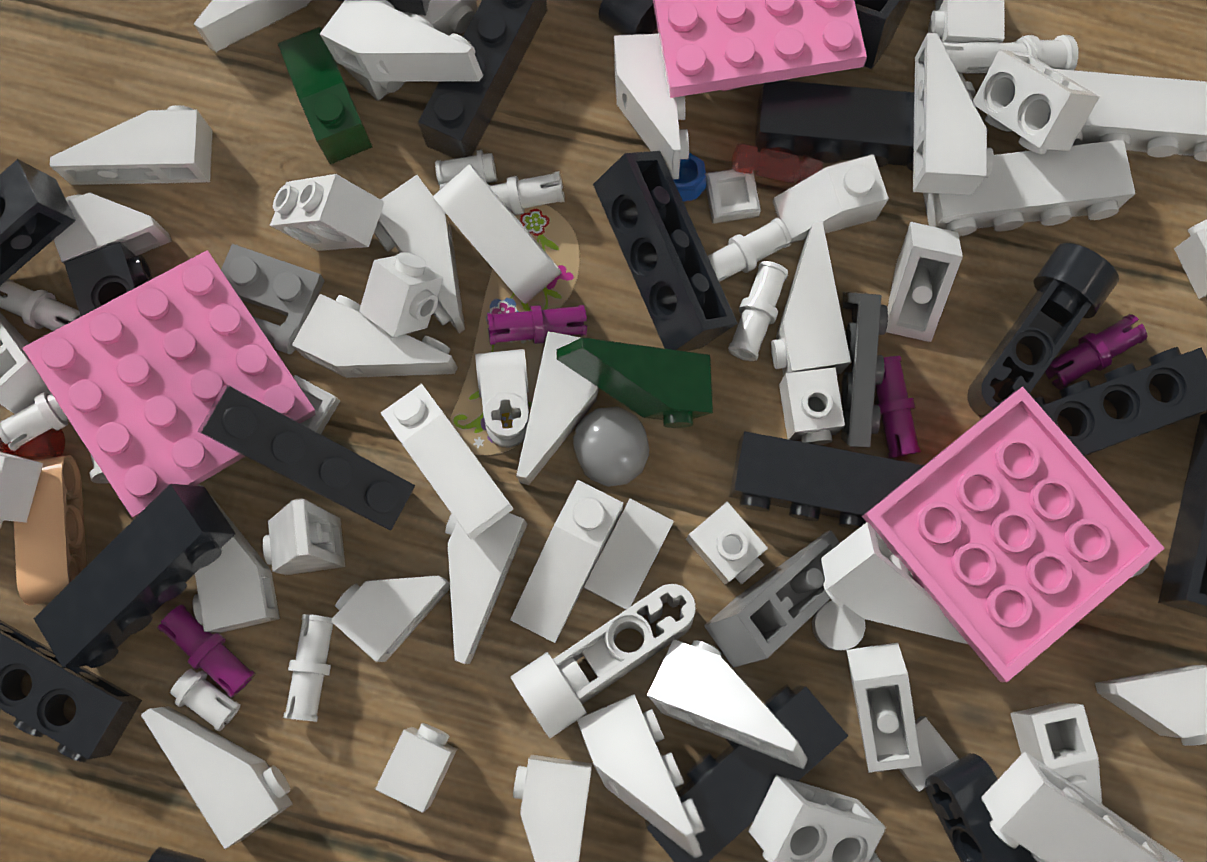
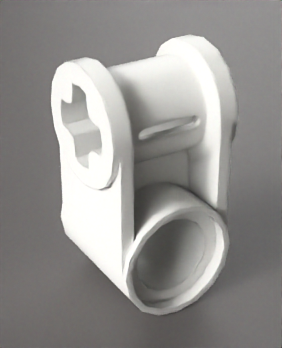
[475,349,529,448]

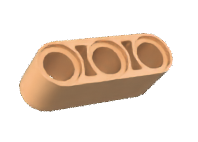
[13,455,87,605]

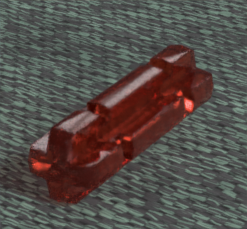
[731,143,823,184]

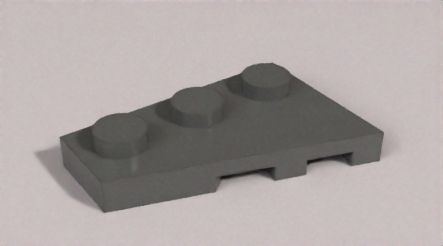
[841,292,888,447]

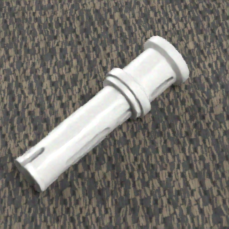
[942,35,1079,73]

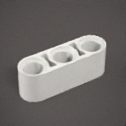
[433,164,562,304]

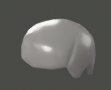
[573,407,649,487]

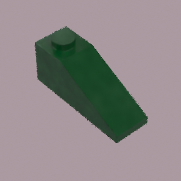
[278,27,373,165]
[556,337,713,428]

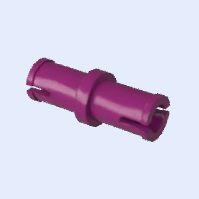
[487,305,587,345]
[1045,314,1147,390]
[875,356,921,458]
[157,604,256,698]

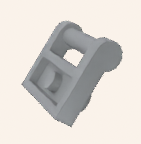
[221,244,325,354]

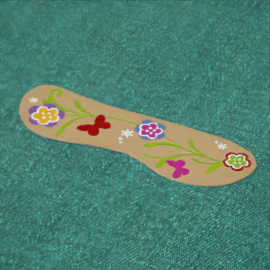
[450,205,580,455]

